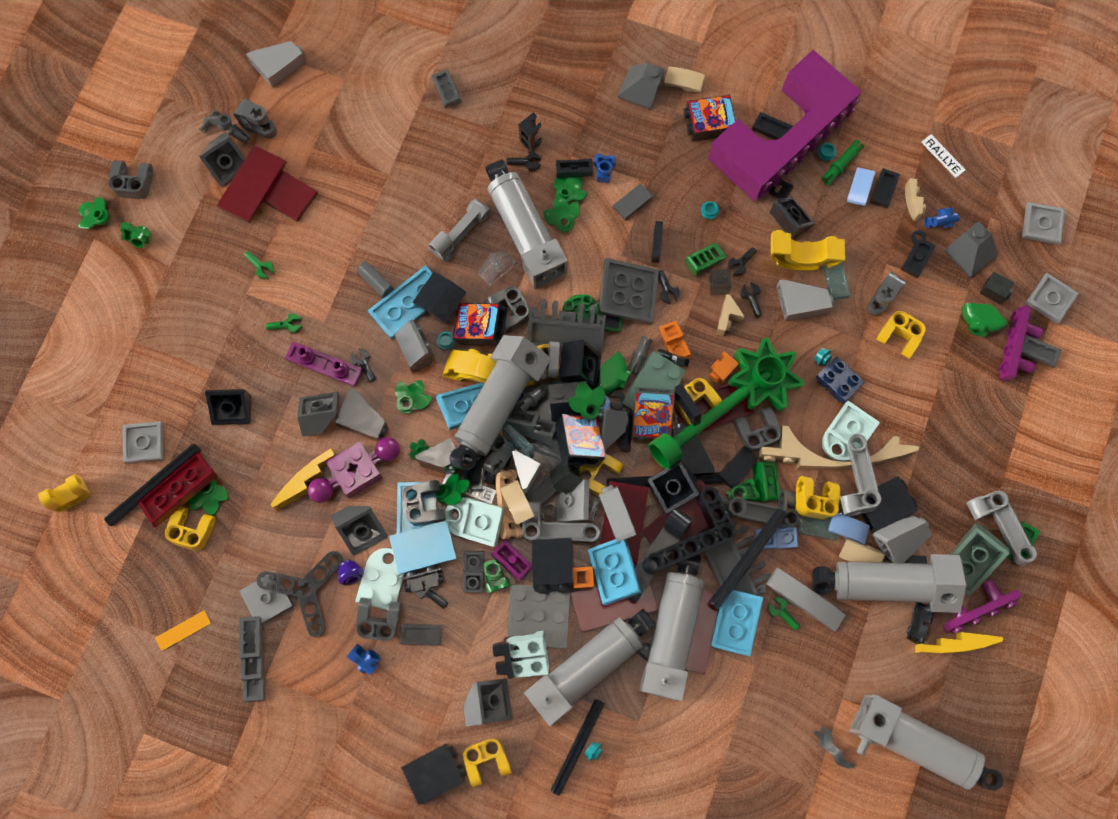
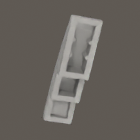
[766,568,845,632]

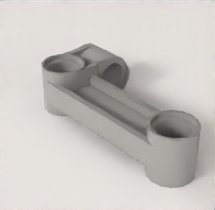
[428,198,491,263]
[840,434,881,516]
[966,491,1037,566]
[522,502,600,542]

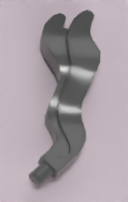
[813,727,855,768]

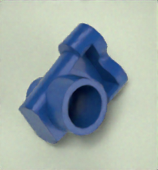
[594,154,616,183]
[924,207,959,228]
[346,643,381,675]

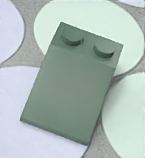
[621,351,686,410]
[949,522,1010,596]

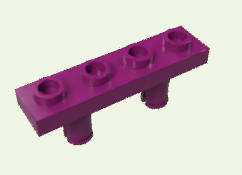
[999,305,1043,382]
[285,342,363,387]
[942,579,1022,634]

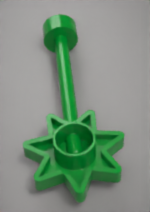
[648,337,804,469]

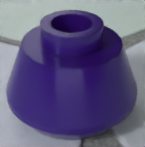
[338,560,364,586]

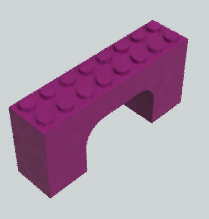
[708,50,862,202]

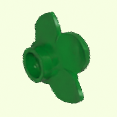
[553,177,588,204]
[543,196,580,232]
[78,197,110,229]
[395,380,432,414]
[568,382,605,420]
[435,472,470,506]
[189,480,228,516]

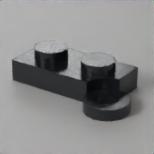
[901,230,936,278]

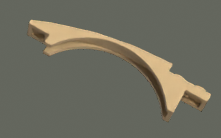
[759,426,919,470]

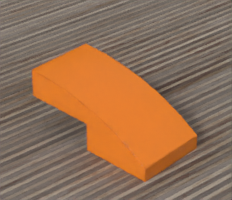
[659,321,691,359]

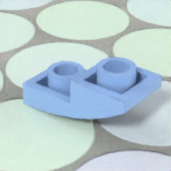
[847,167,875,206]
[828,513,870,545]
[756,527,799,549]

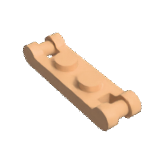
[495,469,523,539]

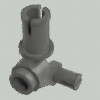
[199,109,251,144]

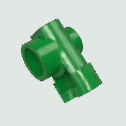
[120,222,152,248]
[726,478,760,505]
[483,559,511,594]

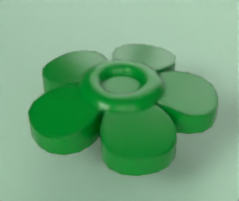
[409,439,430,459]

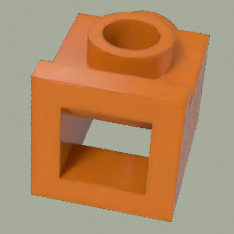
[709,351,739,385]
[573,566,594,588]

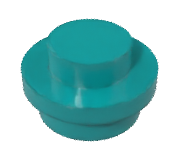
[818,143,836,161]
[701,201,719,219]
[436,331,455,350]
[814,348,832,366]
[585,741,603,762]

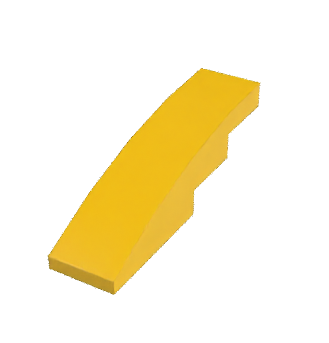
[271,448,336,510]
[915,632,1003,654]

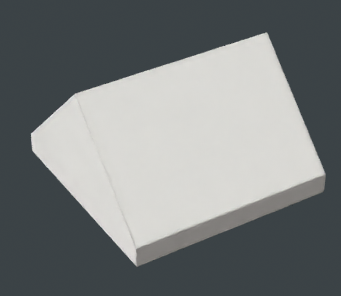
[512,450,541,495]

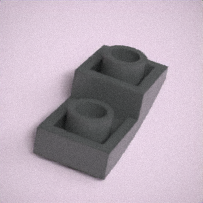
[463,551,484,593]

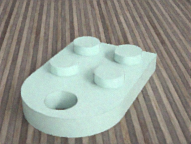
[822,400,880,462]
[445,497,505,547]
[355,548,405,610]

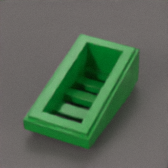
[685,242,726,276]

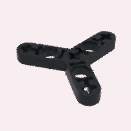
[257,551,343,637]

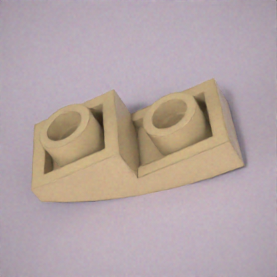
[664,67,706,93]
[905,178,926,221]
[500,480,534,525]
[839,538,885,563]

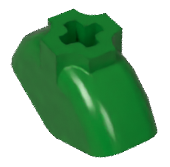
[961,303,1008,337]
[600,351,631,395]

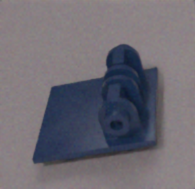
[815,356,865,404]

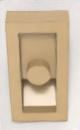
[716,294,744,336]

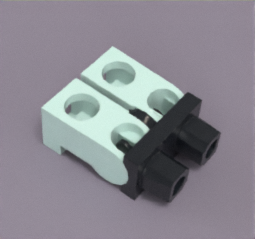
[492,630,550,679]

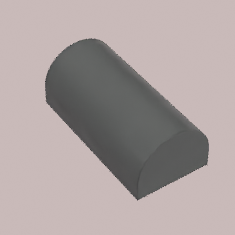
[357,261,394,298]

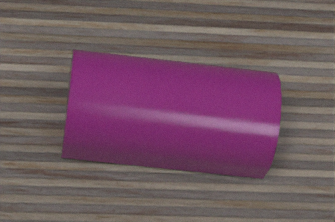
[491,540,532,582]

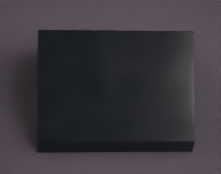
[770,196,815,240]
[205,389,251,425]
[648,460,700,514]

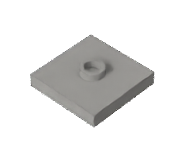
[1022,202,1065,245]
[1025,273,1079,324]
[123,421,164,464]
[556,480,589,522]
[239,571,294,625]

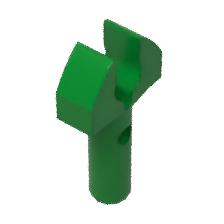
[244,251,274,280]
[266,314,303,334]
[768,597,800,631]

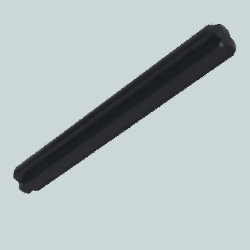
[551,699,604,796]

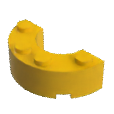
[771,230,845,271]
[442,349,496,383]

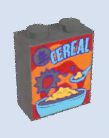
[632,387,675,440]

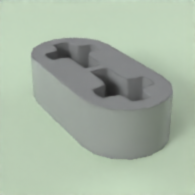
[547,341,560,378]

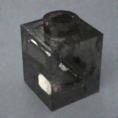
[708,269,732,296]

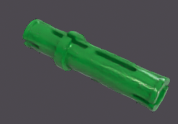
[821,140,864,185]

